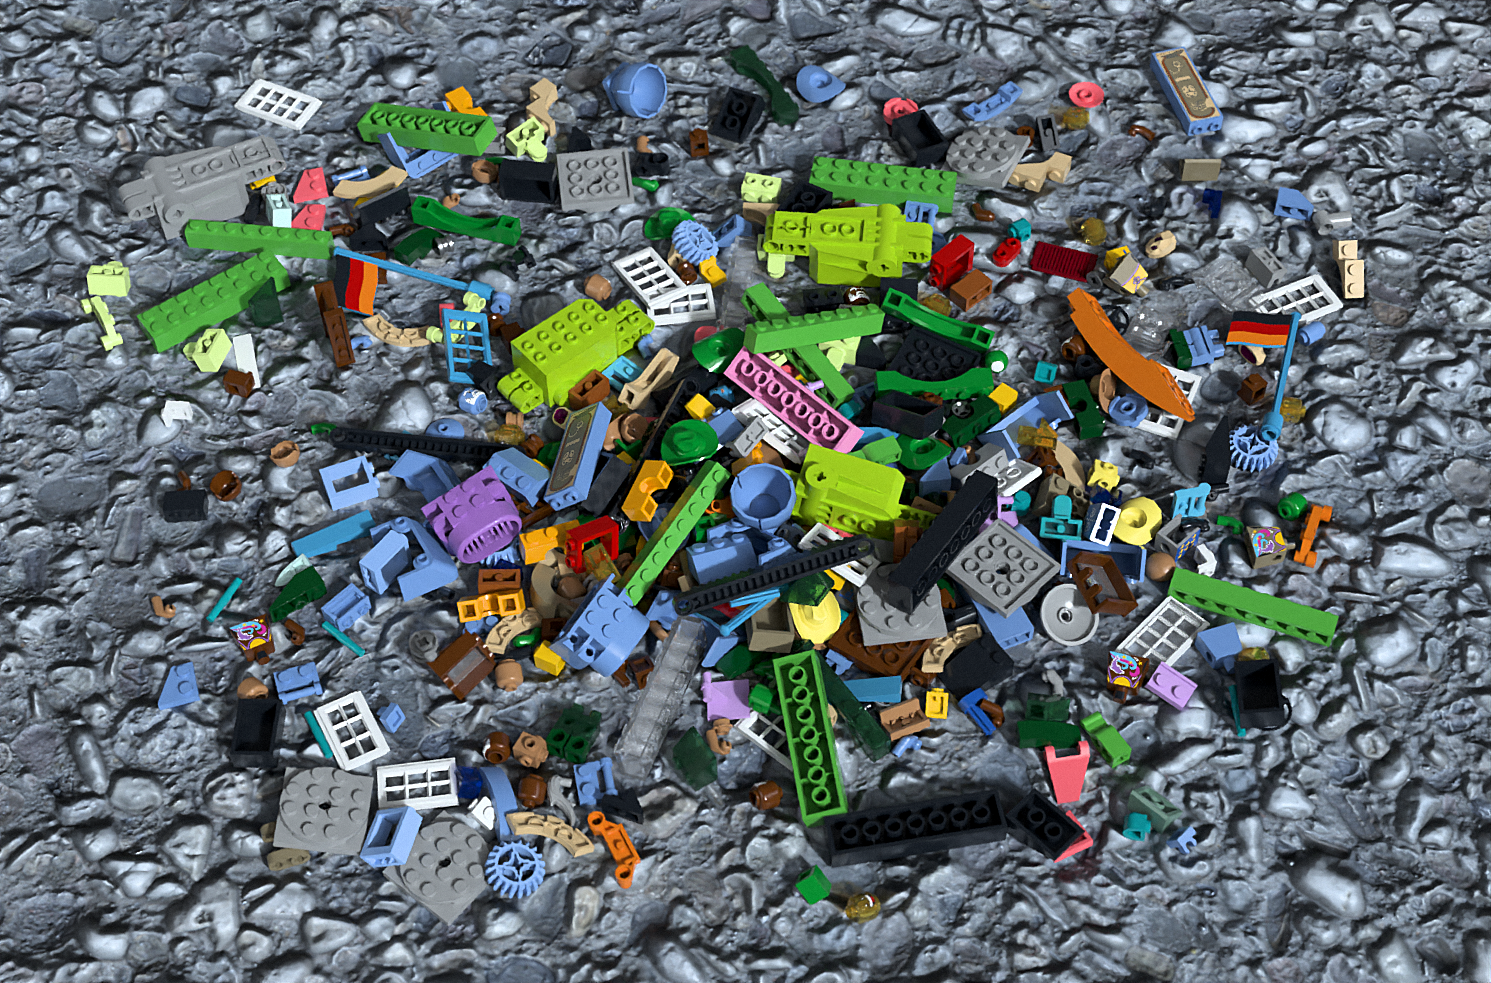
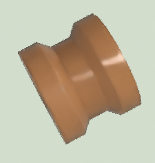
[506,412,524,431]

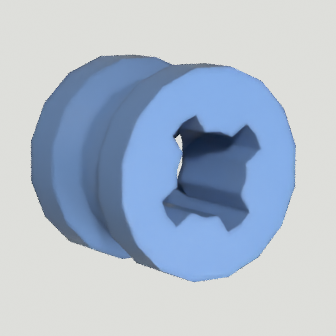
[491,292,511,315]

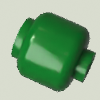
[1277,492,1308,521]

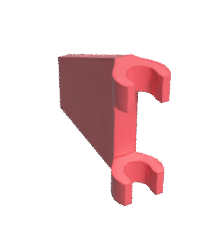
[1043,740,1090,804]

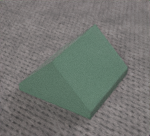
[1127,785,1183,835]

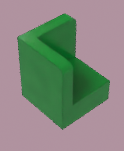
[615,438,643,461]
[795,864,832,905]

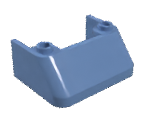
[377,101,459,179]
[976,390,1074,461]
[388,449,462,529]
[369,517,459,602]
[707,517,797,566]
[1059,539,1147,584]
[646,590,747,667]

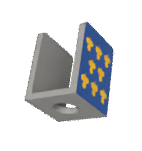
[1154,513,1201,562]

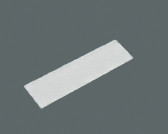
[232,334,261,388]

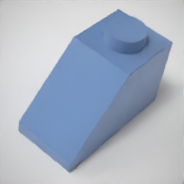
[1274,187,1314,221]
[711,214,753,248]

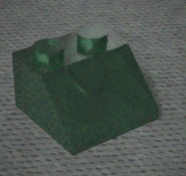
[671,726,718,791]

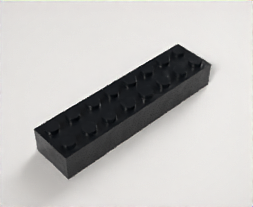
[887,469,998,615]
[823,789,1008,868]

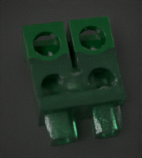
[545,703,602,764]

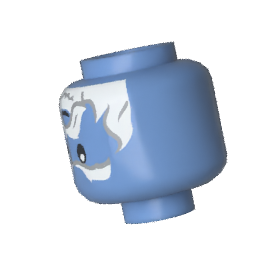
[458,387,488,415]

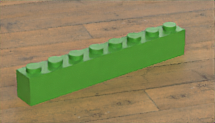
[184,219,335,260]
[740,282,855,410]
[743,304,885,354]
[615,460,732,606]
[1167,567,1339,647]

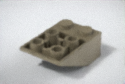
[1032,472,1103,524]

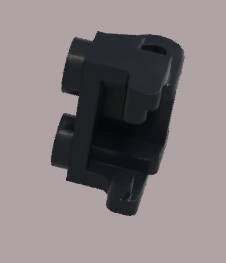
[500,245,537,282]

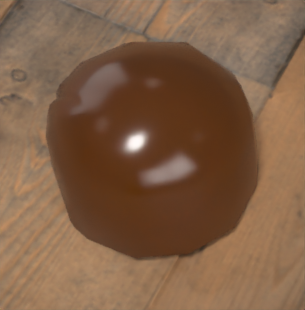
[210,470,242,502]

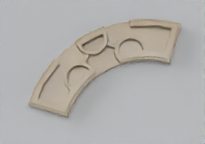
[333,166,408,199]
[362,313,434,347]
[1033,433,1085,490]
[678,550,699,592]
[484,607,545,654]
[922,624,982,673]
[505,812,595,857]

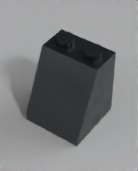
[879,277,919,330]

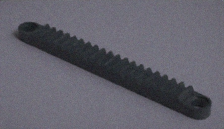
[608,377,700,536]
[329,427,526,465]
[672,534,875,616]

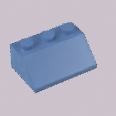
[692,407,744,464]
[482,447,552,507]
[686,533,758,585]

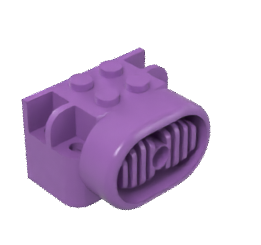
[421,465,522,564]

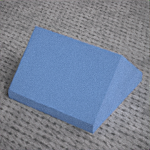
[919,457,951,504]

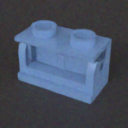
[321,583,371,632]

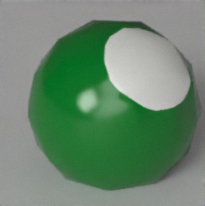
[984,350,1009,374]

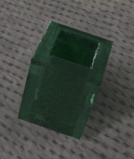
[1025,692,1071,721]

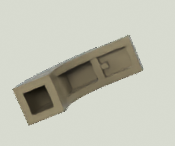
[529,562,580,621]

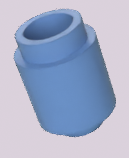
[1296,321,1326,346]

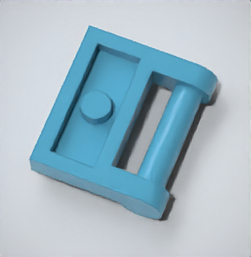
[602,355,644,392]
[1169,483,1211,520]

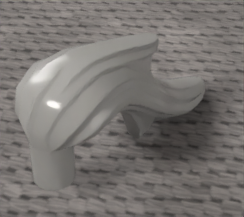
[546,775,576,827]

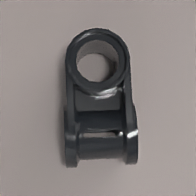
[635,152,670,177]

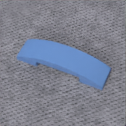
[962,81,1023,121]
[478,767,521,843]

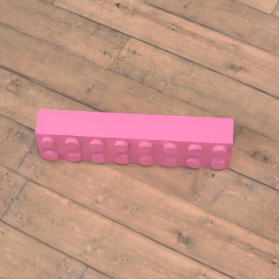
[724,346,864,454]

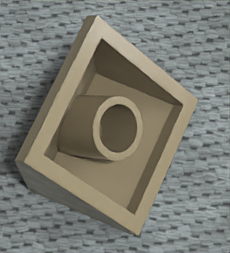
[1179,159,1221,181]

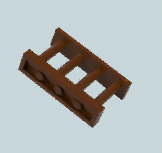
[313,280,355,368]

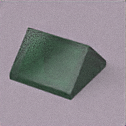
[248,277,284,327]
[779,571,835,607]

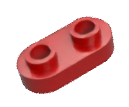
[992,238,1021,267]

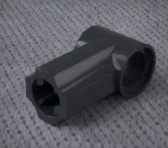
[1073,354,1110,380]
[942,603,978,633]

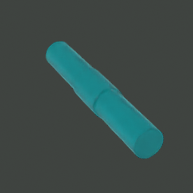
[206,577,243,623]
[322,621,365,657]
[1229,685,1246,737]
[304,711,333,758]

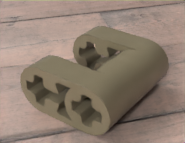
[260,821,310,871]

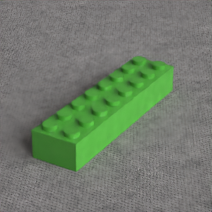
[357,102,498,156]
[809,156,957,213]
[137,249,291,353]
[773,650,849,828]

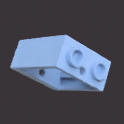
[319,455,380,511]
[359,530,413,595]
[359,806,423,868]

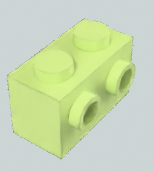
[741,172,781,204]

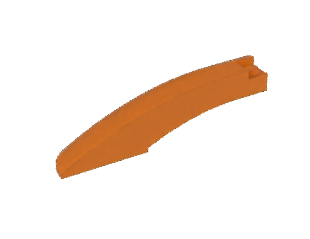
[1067,287,1195,422]

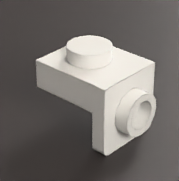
[161,400,193,427]
[1194,544,1217,577]
[465,796,497,831]

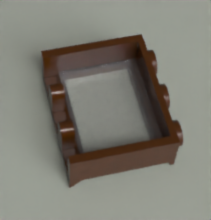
[1066,551,1139,617]
[426,629,497,701]

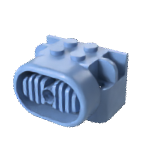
[549,573,650,677]

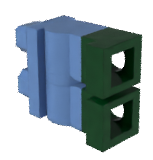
[1167,325,1224,369]

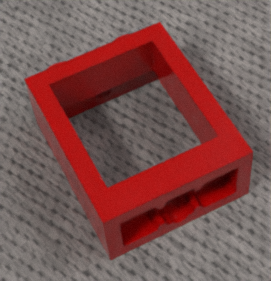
[929,234,975,292]
[565,515,619,575]

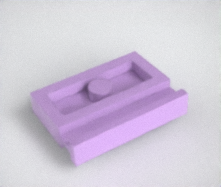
[1145,661,1198,711]

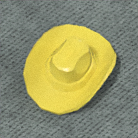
[1112,497,1162,545]
[788,584,841,644]

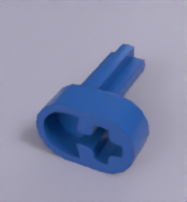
[958,688,996,736]

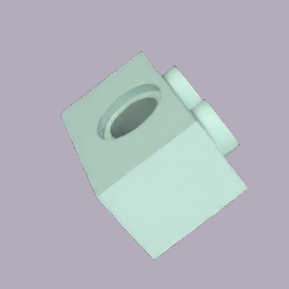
[266,194,291,228]

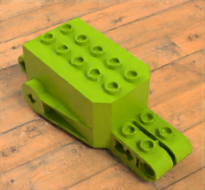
[763,204,933,287]
[497,299,655,414]
[782,443,937,542]

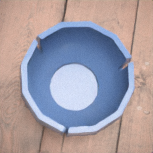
[602,61,667,119]
[730,463,797,534]

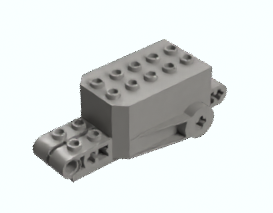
[118,135,286,240]

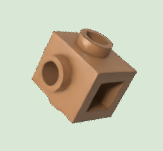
[513,731,548,769]

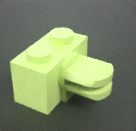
[506,116,547,162]
[757,234,796,278]
[87,261,131,297]
[183,329,232,372]
[819,336,861,371]

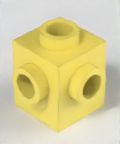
[1087,459,1120,493]

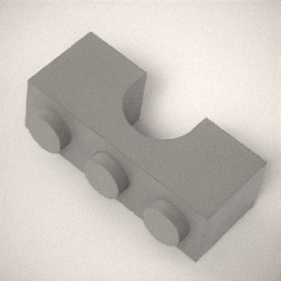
[950,442,1009,491]

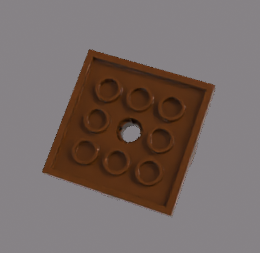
[828,607,935,682]

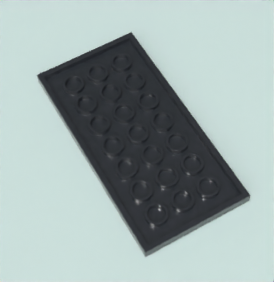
[854,325,983,438]

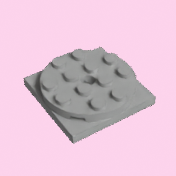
[940,126,1031,188]
[556,147,634,213]
[945,518,1061,619]
[851,564,947,646]
[273,767,374,856]
[383,810,508,927]

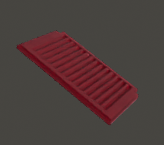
[1030,241,1099,283]

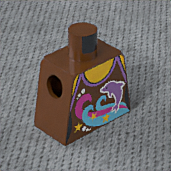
[229,613,276,665]
[1107,650,1150,704]

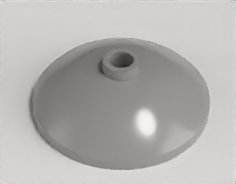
[1040,584,1099,646]

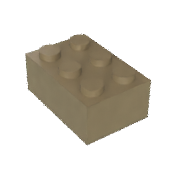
[745,592,795,653]

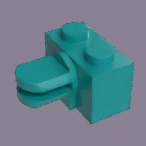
[1038,494,1083,541]

